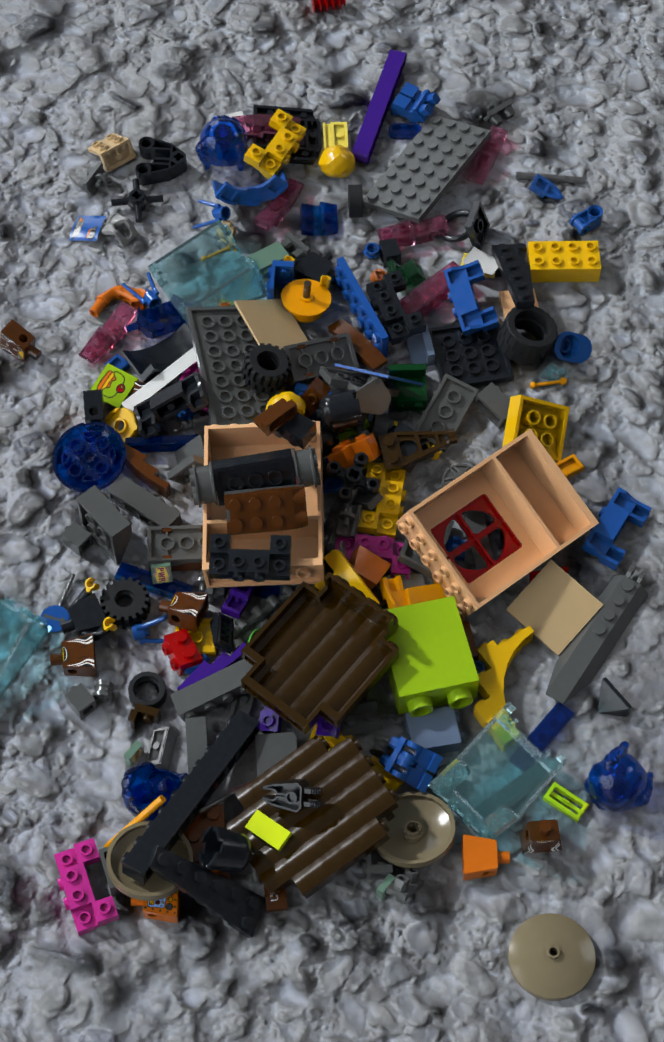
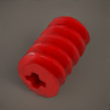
[311,0,346,13]

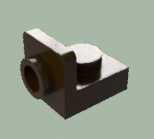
[128,703,161,729]

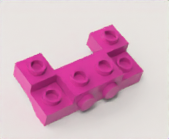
[335,534,411,580]
[54,838,119,936]

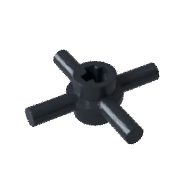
[111,178,164,223]

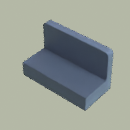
[406,325,435,366]

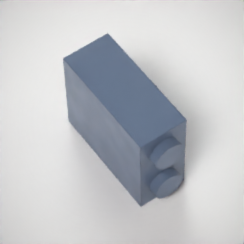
[404,706,464,754]

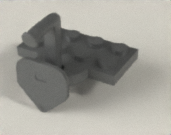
[319,366,400,435]

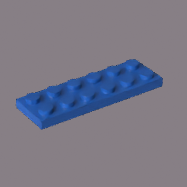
[335,257,389,358]

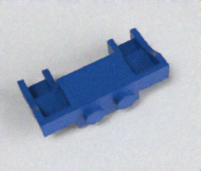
[443,260,501,336]
[582,487,652,571]

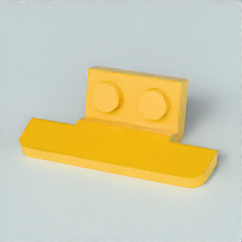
[314,549,379,604]

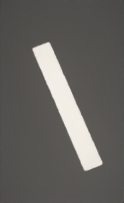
[121,347,197,411]

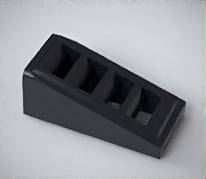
[210,612,234,653]

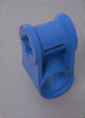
[569,205,603,236]

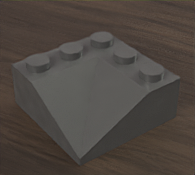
[76,485,132,566]

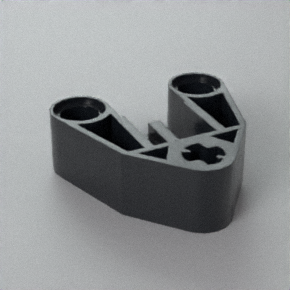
[135,136,187,186]

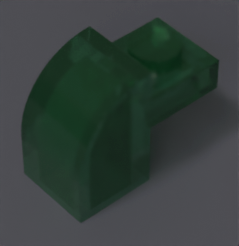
[386,259,426,289]

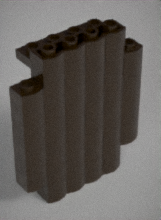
[241,572,399,735]
[225,735,399,899]

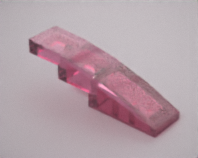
[229,114,301,138]
[467,125,508,185]

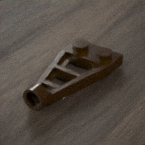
[378,429,458,473]

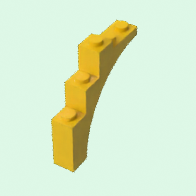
[473,625,534,752]

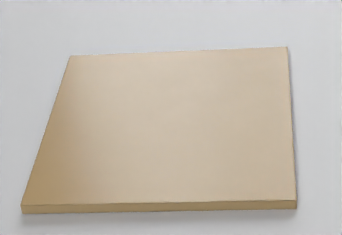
[234,299,308,349]
[506,560,603,656]

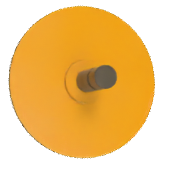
[281,279,331,323]

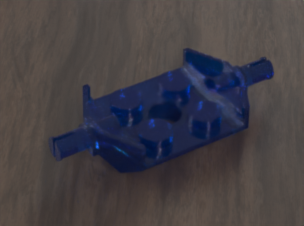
[125,295,201,339]

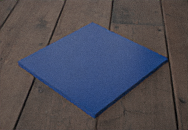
[335,363,424,386]

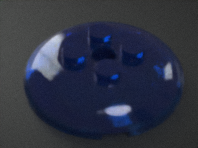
[52,421,126,493]

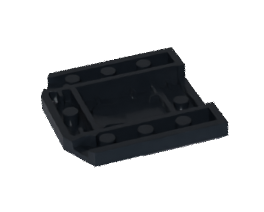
[252,105,322,165]

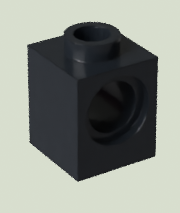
[379,238,401,268]

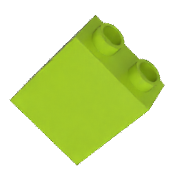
[387,596,479,717]

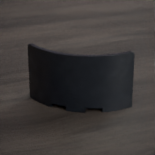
[121,323,193,383]

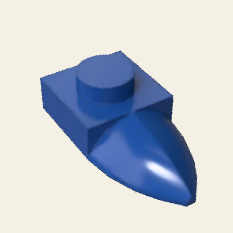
[528,174,563,199]

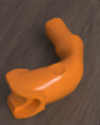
[89,285,147,318]

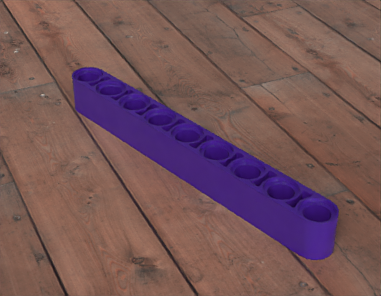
[352,49,407,164]

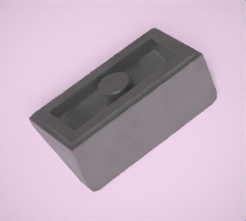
[144,726,177,770]

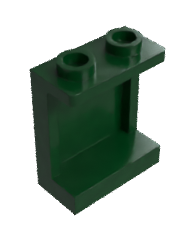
[388,363,428,412]

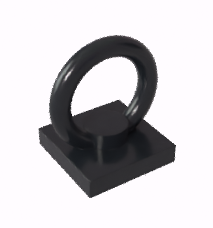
[438,201,490,250]

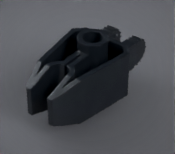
[262,779,322,813]

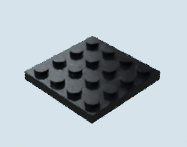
[429,324,514,387]

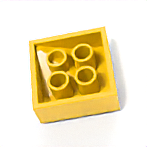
[502,395,570,462]

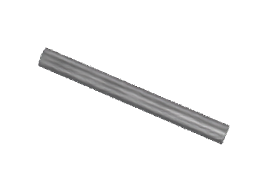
[515,172,584,184]

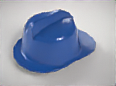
[553,331,592,363]

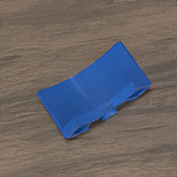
[212,169,289,207]

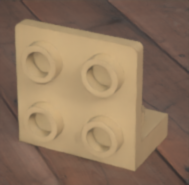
[87,133,137,172]

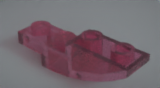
[254,178,304,231]
[376,214,449,246]
[79,301,138,365]

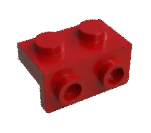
[162,628,203,677]

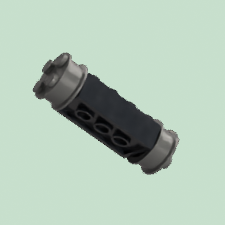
[189,445,321,508]

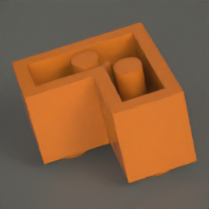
[327,433,382,470]

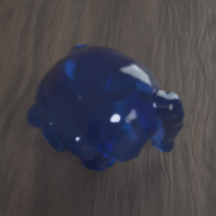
[195,115,249,171]
[584,741,654,812]
[121,762,187,821]

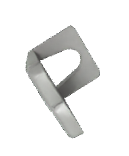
[99,214,138,247]

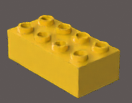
[527,241,601,283]

